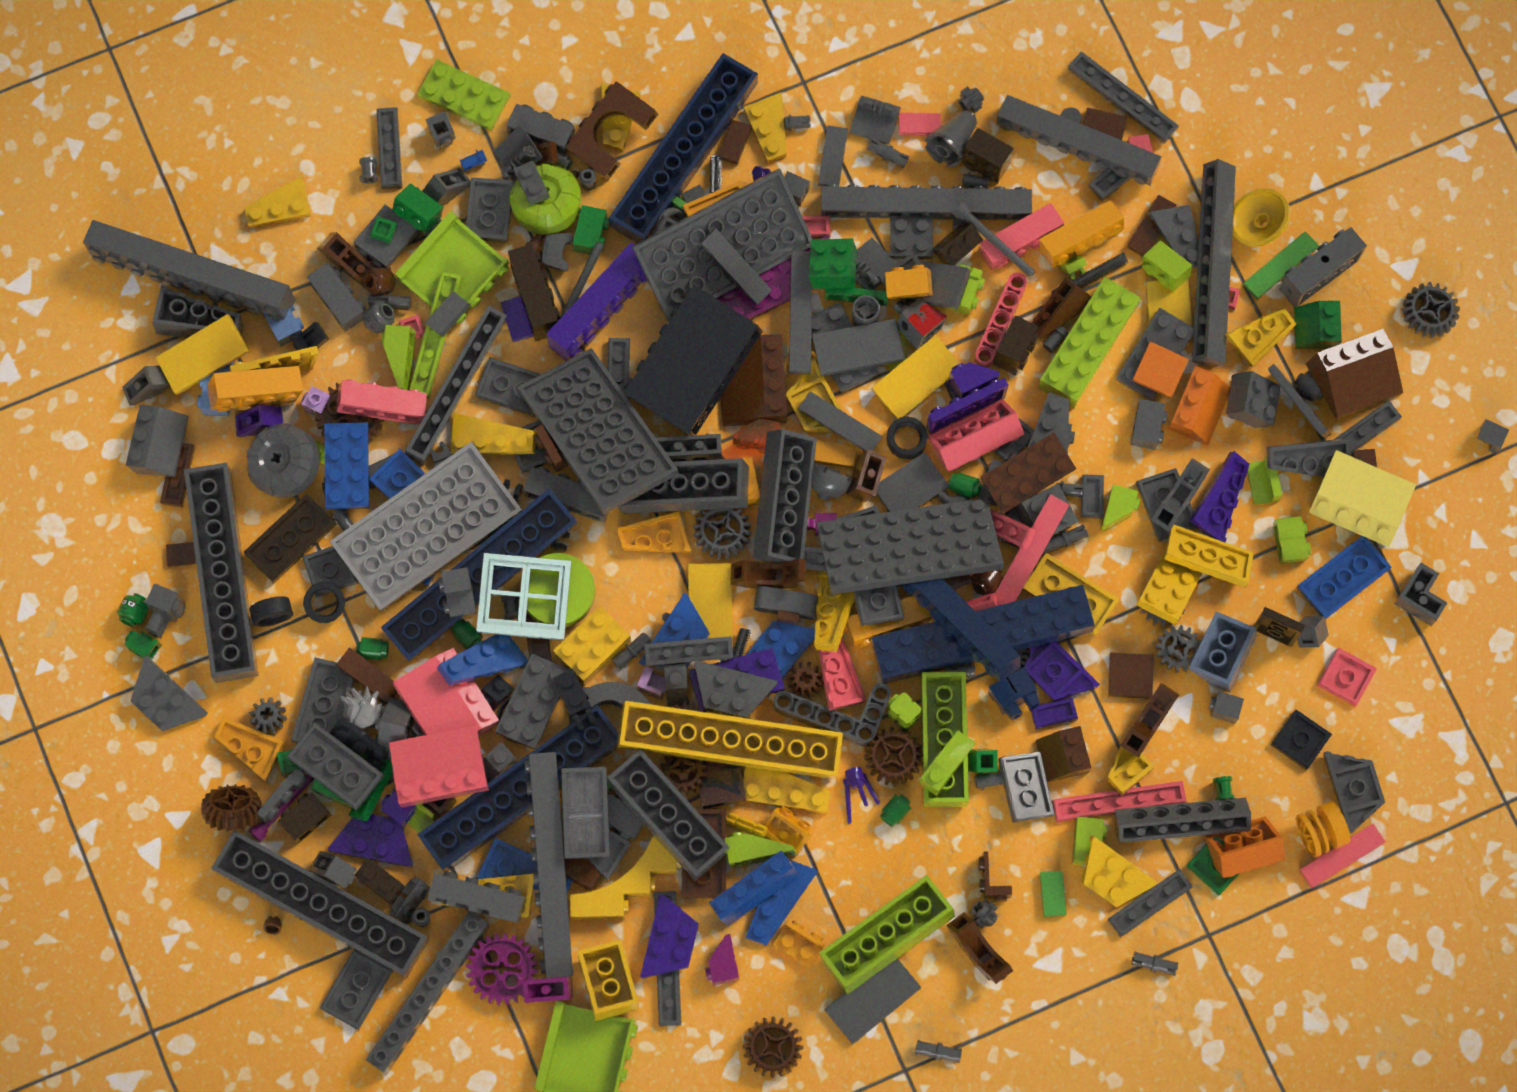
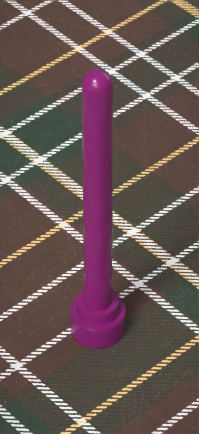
[248,773,314,842]

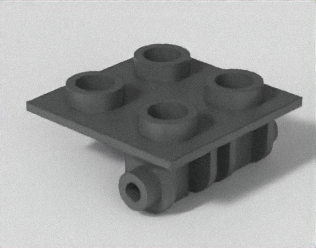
[849,95,901,145]
[494,124,543,182]
[855,238,897,290]

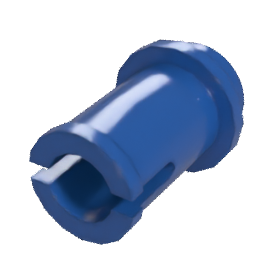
[459,150,487,172]

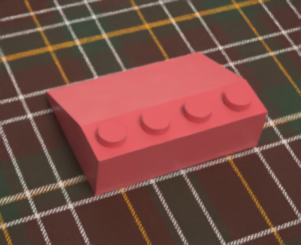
[392,648,499,737]
[389,725,489,808]

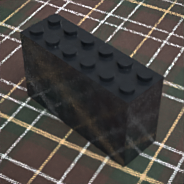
[624,285,763,436]

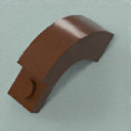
[731,558,806,589]
[1120,683,1180,758]
[946,912,1013,984]

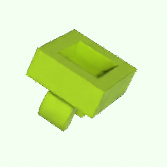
[1059,255,1087,280]

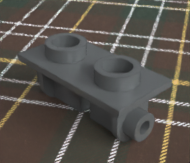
[390,876,430,924]

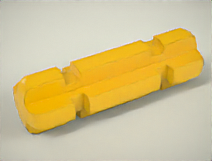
[726,813,768,838]

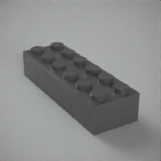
[753,429,817,564]
[617,458,749,514]
[607,749,729,881]

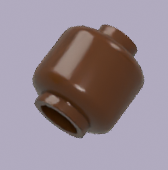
[363,267,396,295]
[971,570,1003,596]

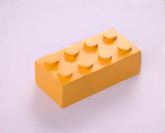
[207,366,303,412]

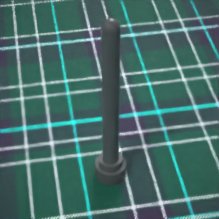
[953,202,1034,276]

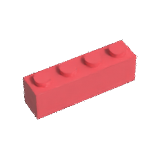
[978,203,1064,271]
[336,379,427,425]

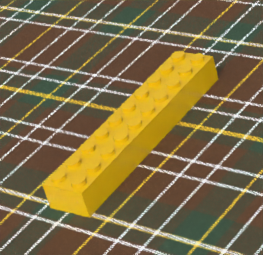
[617,701,843,779]

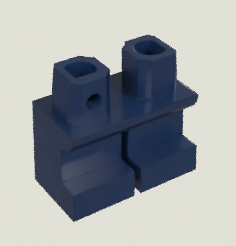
[988,667,1040,721]

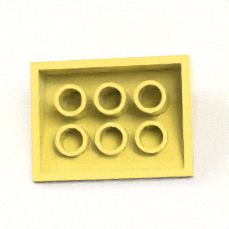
[1309,450,1416,547]

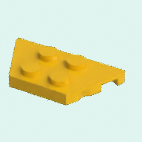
[786,359,842,433]
[1081,835,1158,907]

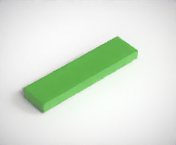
[1243,231,1319,300]

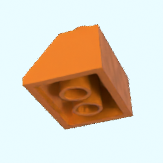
[1169,366,1231,445]
[1204,816,1285,878]

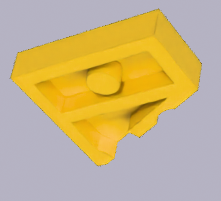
[1107,736,1155,796]

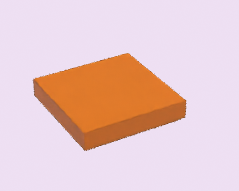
[1132,342,1189,398]

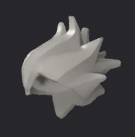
[340,687,382,729]

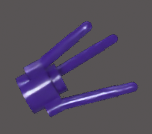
[843,767,880,824]

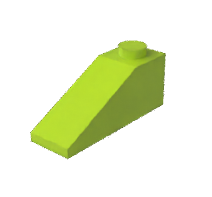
[381,325,416,391]
[919,731,976,796]
[725,832,797,868]

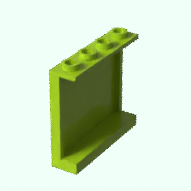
[395,211,509,327]
[534,1001,638,1092]

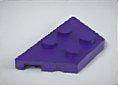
[1025,641,1100,701]
[328,814,413,868]
[640,894,699,979]

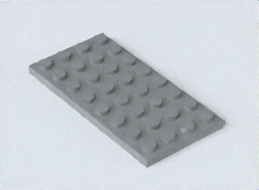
[330,442,522,612]

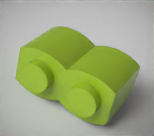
[1273,516,1311,564]

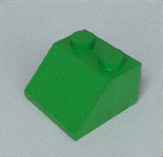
[1294,301,1342,349]

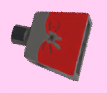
[893,299,947,349]

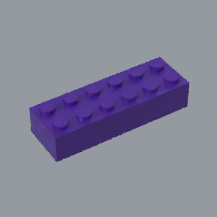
[547,242,647,361]

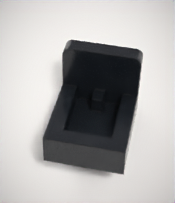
[291,322,329,350]
[481,675,514,712]

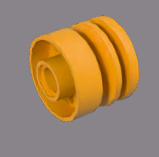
[1295,801,1351,858]

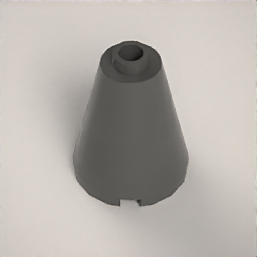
[925,110,977,167]

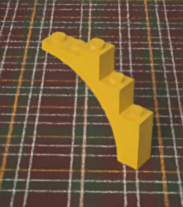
[570,835,681,920]

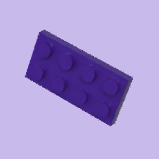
[926,378,1009,434]
[688,648,785,712]

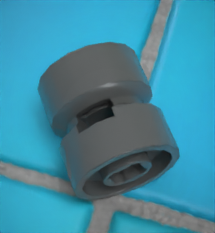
[852,295,880,326]

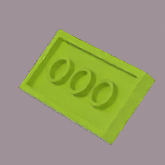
[417,59,511,131]

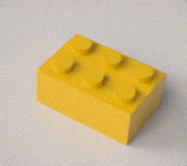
[553,606,631,686]
[578,939,639,1021]

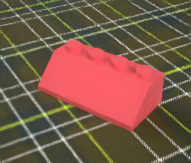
[928,399,1024,471]

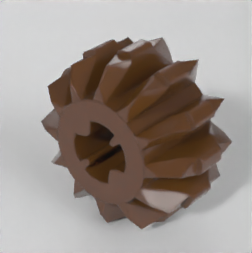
[787,662,824,698]

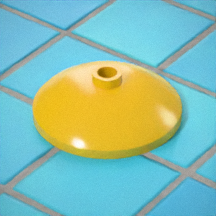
[1232,188,1290,247]

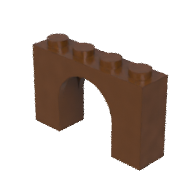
[565,81,659,181]

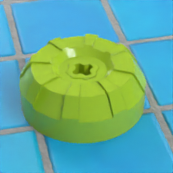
[509,164,582,235]
[527,553,595,627]

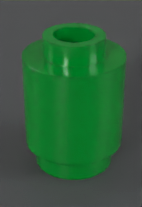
[948,473,982,499]
[451,619,483,650]
[356,637,389,660]
[879,794,911,828]

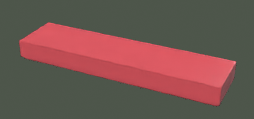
[1299,824,1386,889]

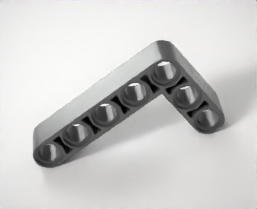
[774,683,891,747]

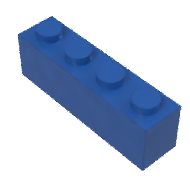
[709,851,800,926]

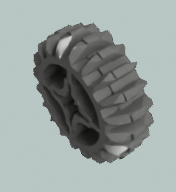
[1402,281,1460,339]
[693,508,751,559]

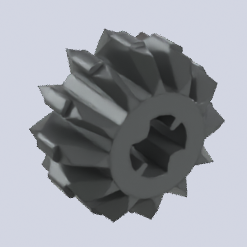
[249,697,287,734]

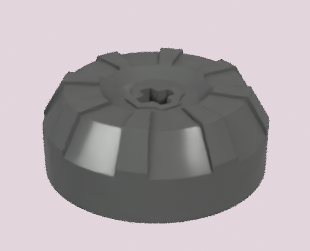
[246,423,320,498]

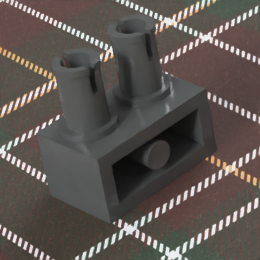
[145,583,186,639]

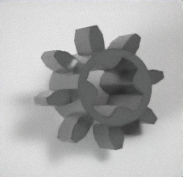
[958,86,984,113]
[970,899,998,928]

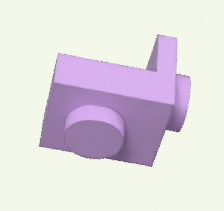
[302,386,330,415]

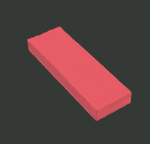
[990,509,1036,550]

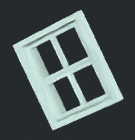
[476,553,571,641]

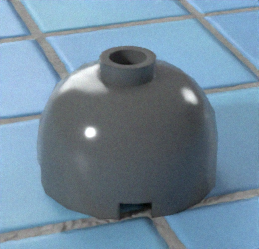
[811,463,853,501]

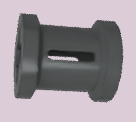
[359,157,378,184]
[501,596,520,620]

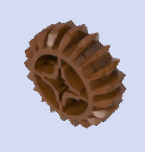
[864,727,923,786]
[201,784,262,832]
[743,1016,803,1078]

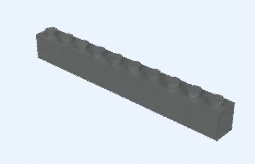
[1192,159,1236,368]
[821,184,1032,220]
[524,752,573,978]

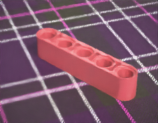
[974,272,1027,368]

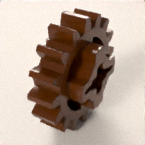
[660,756,708,796]

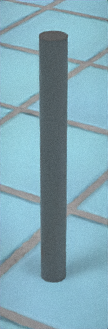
[560,242,604,318]

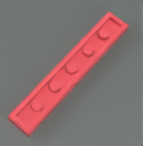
[995,494,1070,606]
[1052,781,1187,822]

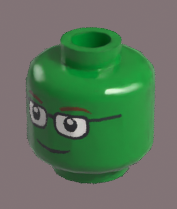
[117,593,149,627]

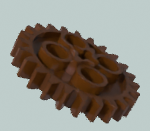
[315,383,384,443]

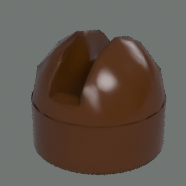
[263,916,282,935]

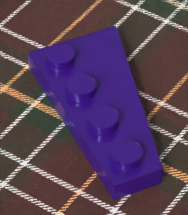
[1189,451,1250,543]

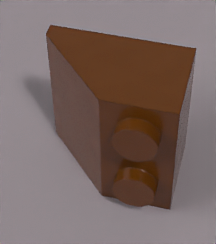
[1036,726,1091,783]

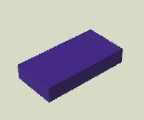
[500,296,533,343]
[1030,697,1078,730]

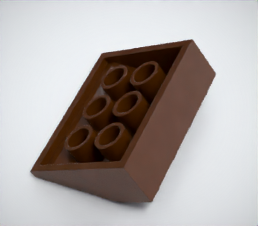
[1306,329,1404,419]
[721,334,787,427]

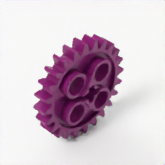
[466,933,539,1006]

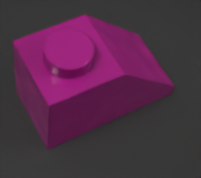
[705,934,739,986]
[523,976,573,1003]

